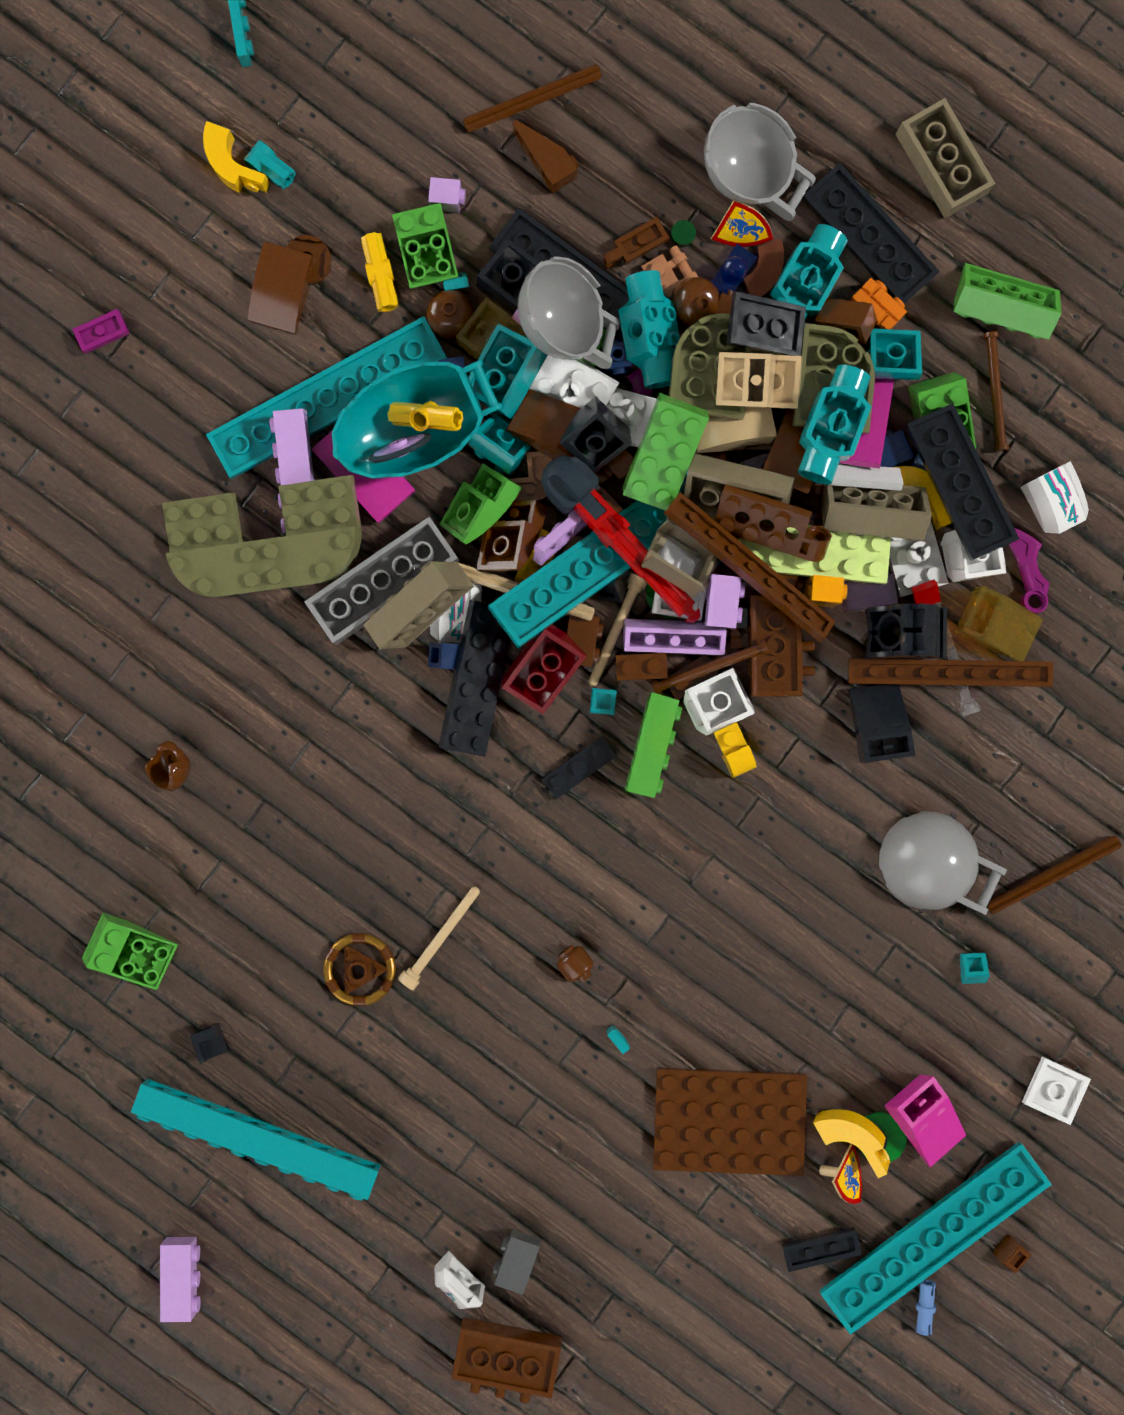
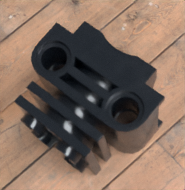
[864,603,947,660]

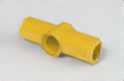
[361,232,399,312]
[388,401,464,431]

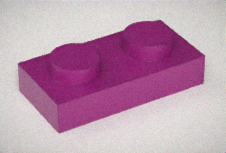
[72,309,130,354]

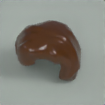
[144,741,190,792]

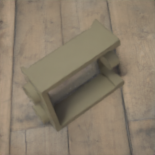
[641,518,718,598]

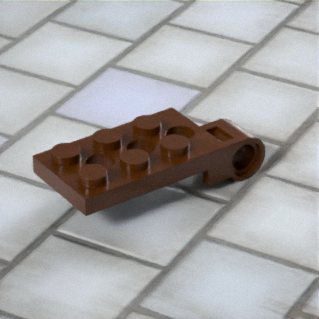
[715,484,832,562]

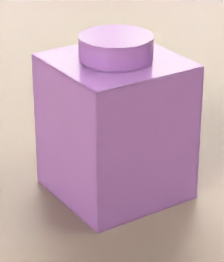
[428,177,466,213]

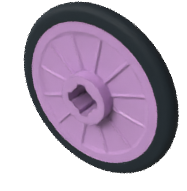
[369,433,431,463]

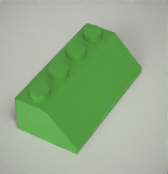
[954,263,1062,339]
[624,692,682,798]

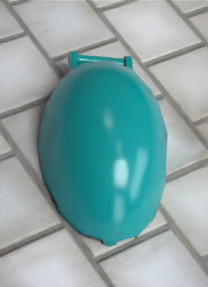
[332,360,503,478]

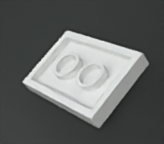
[530,355,619,408]
[606,388,657,447]
[889,520,949,597]

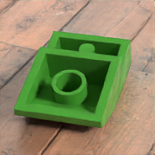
[439,463,522,544]

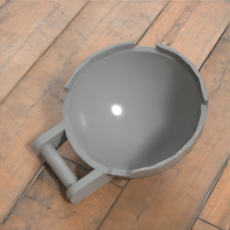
[704,103,816,221]
[518,257,620,369]
[879,811,1007,915]

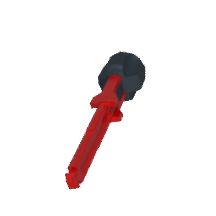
[541,456,701,623]

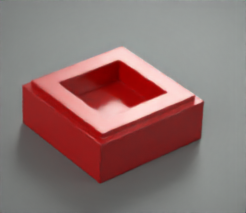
[911,579,941,604]

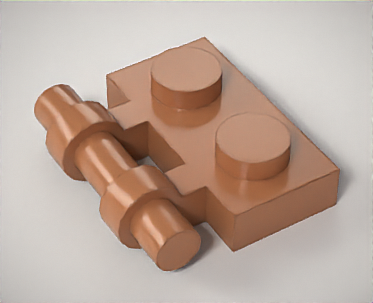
[641,245,698,300]

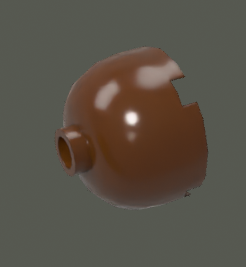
[670,277,720,327]
[426,290,475,341]

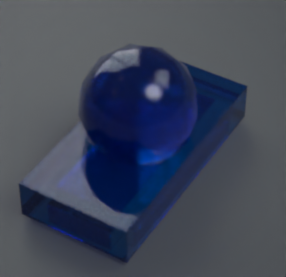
[712,244,757,294]

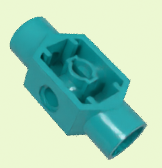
[770,224,847,318]
[618,270,680,389]
[798,365,872,485]

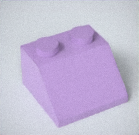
[704,574,745,628]

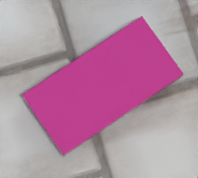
[840,378,894,469]
[311,430,415,524]

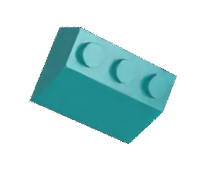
[468,324,548,420]

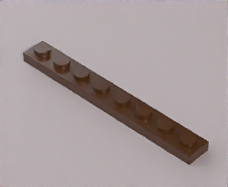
[664,492,836,642]
[848,658,1053,687]

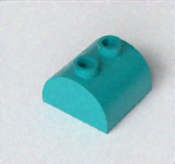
[866,329,922,380]
[469,412,532,475]

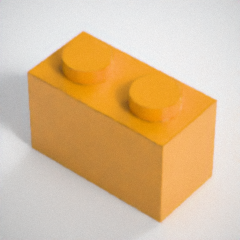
[804,575,847,608]

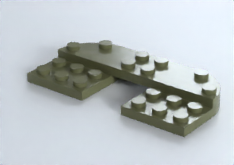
[669,313,875,435]
[162,475,362,597]

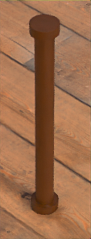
[983,331,1009,452]
[652,639,770,694]

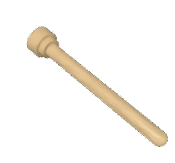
[588,573,648,686]
[398,887,480,991]

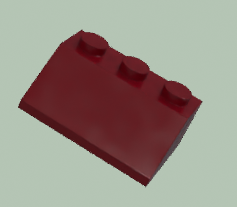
[502,624,587,714]

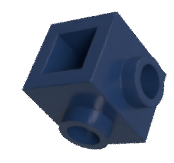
[605,339,633,377]

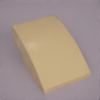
[696,406,777,453]

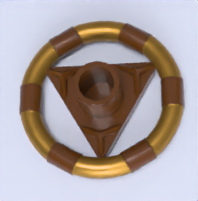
[323,933,396,1006]

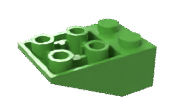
[392,203,458,289]
[908,372,976,449]
[82,912,178,990]

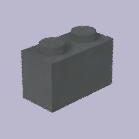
[492,1229,540,1295]

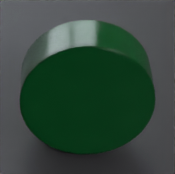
[671,220,696,247]

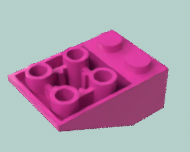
[885,1074,966,1167]

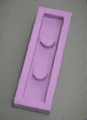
[533,510,587,566]

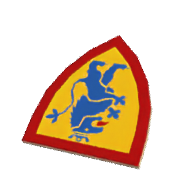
[711,200,774,247]
[819,1143,862,1204]

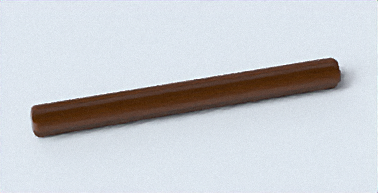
[463,64,601,132]
[986,836,1122,914]

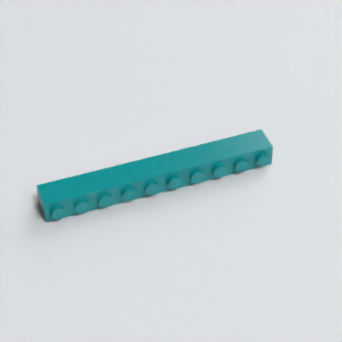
[130,1079,381,1201]

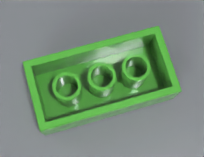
[623,393,709,510]

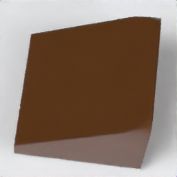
[992,1235,1031,1274]

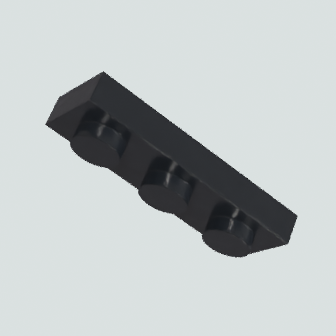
[542,736,617,799]
[781,1227,862,1272]

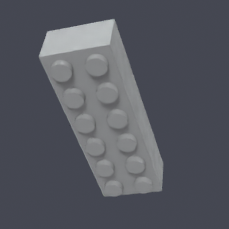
[304,517,460,645]

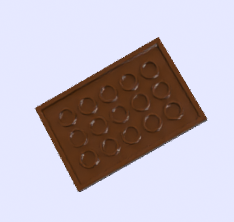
[653,1067,807,1176]

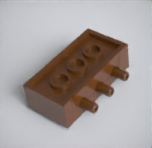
[747,595,815,697]
[451,1317,561,1403]

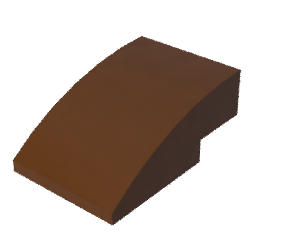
[247,241,315,335]
[762,408,813,496]
[476,500,547,571]

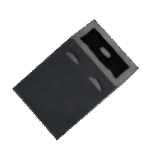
[849,684,916,763]

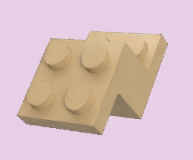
[716,352,803,409]

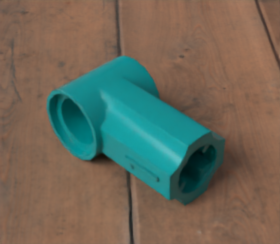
[243,140,296,190]

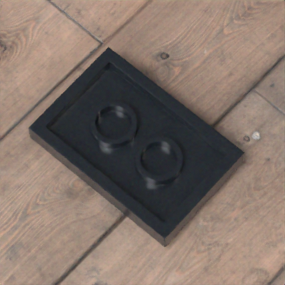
[726,292,806,356]

